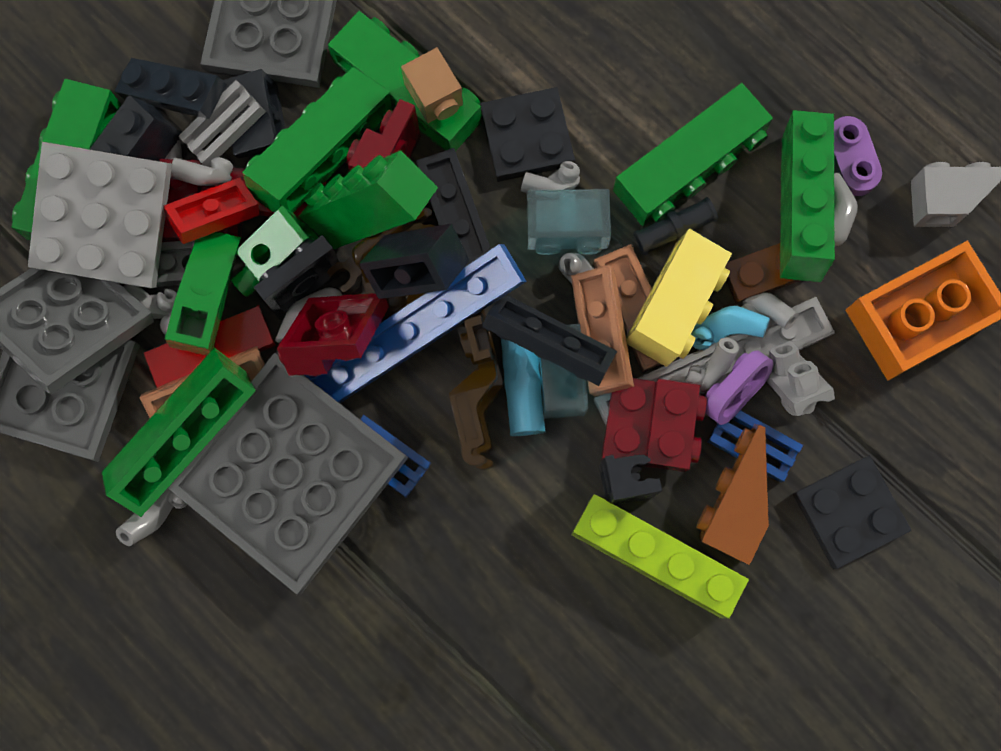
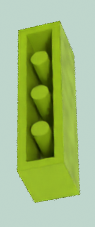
[571,494,749,619]

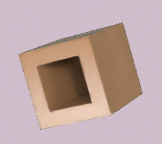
[401,47,463,123]

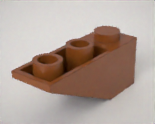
[696,424,769,565]

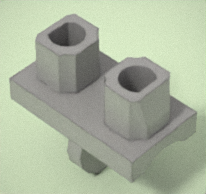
[767,342,835,416]

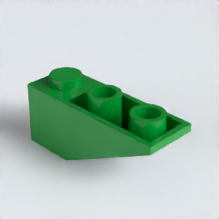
[165,232,241,355]

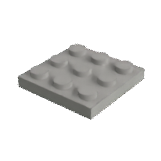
[28,142,172,288]

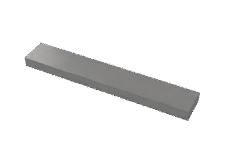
[594,297,835,425]

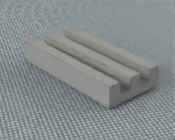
[178,80,266,167]

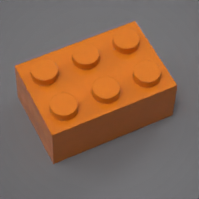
[845,240,1001,381]

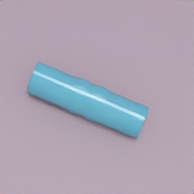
[501,338,545,436]

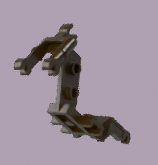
[327,208,504,470]

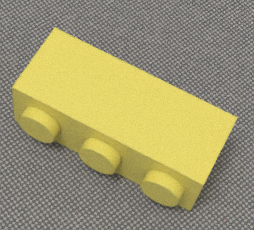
[626,229,732,367]

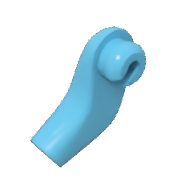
[691,306,770,350]

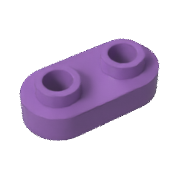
[834,116,882,196]
[705,350,774,425]

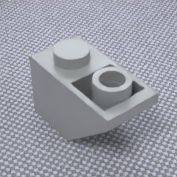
[911,162,1001,227]

